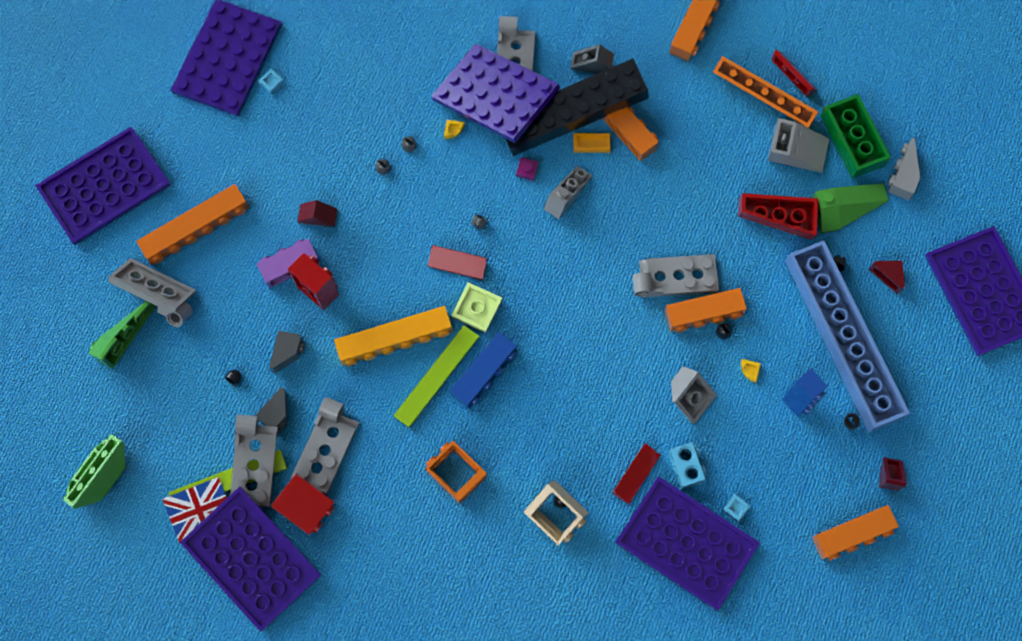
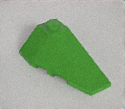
[812,183,889,234]
[88,301,156,370]

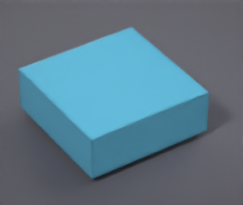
[258,69,285,95]
[723,494,750,522]

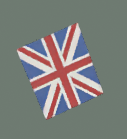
[162,477,227,544]

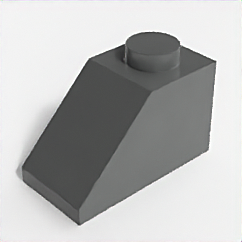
[570,44,614,74]
[269,331,306,373]
[255,387,289,433]

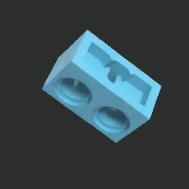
[668,442,707,490]

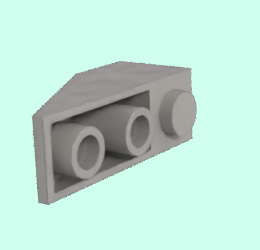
[888,138,920,200]
[544,166,592,219]

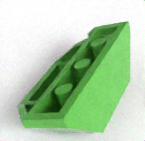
[63,434,125,509]

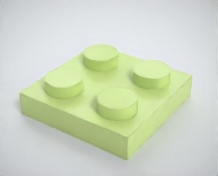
[451,282,502,333]

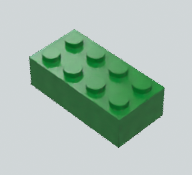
[820,94,891,179]

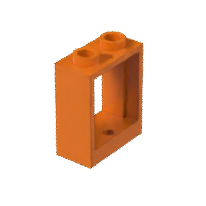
[425,441,487,505]

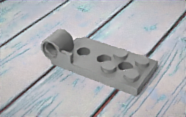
[497,16,535,71]
[632,254,719,298]
[108,258,196,327]
[291,397,360,495]
[230,414,278,506]

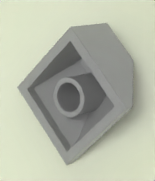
[671,366,717,425]

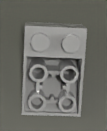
[767,118,829,173]

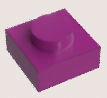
[516,157,539,181]

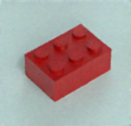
[288,253,339,311]

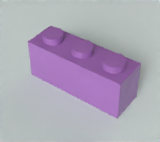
[257,239,320,288]

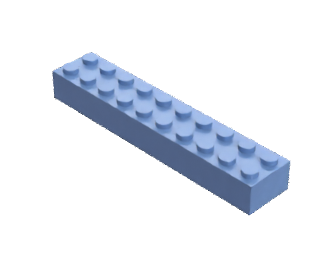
[785,240,910,433]

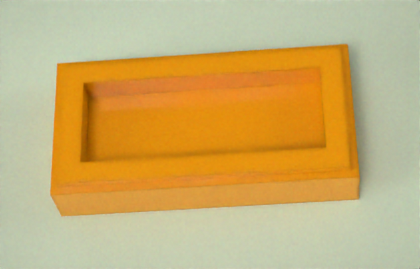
[573,133,611,153]

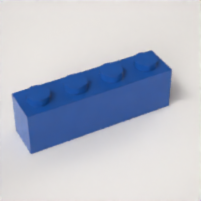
[450,332,517,409]
[782,369,828,416]

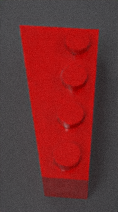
[738,193,818,240]

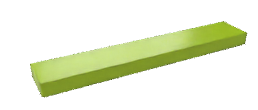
[394,326,479,428]
[168,450,288,496]

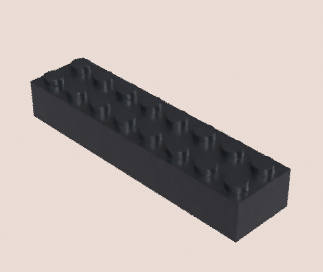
[505,58,649,156]

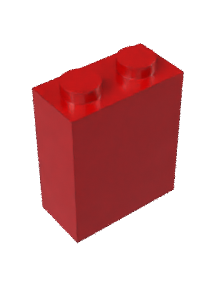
[271,473,335,535]

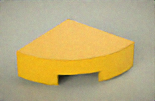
[444,120,465,139]
[741,359,761,383]

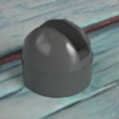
[401,136,417,152]
[375,159,391,175]
[471,214,488,230]

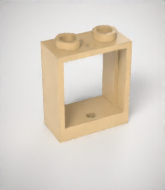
[524,480,589,545]

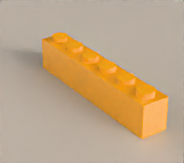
[334,306,452,366]

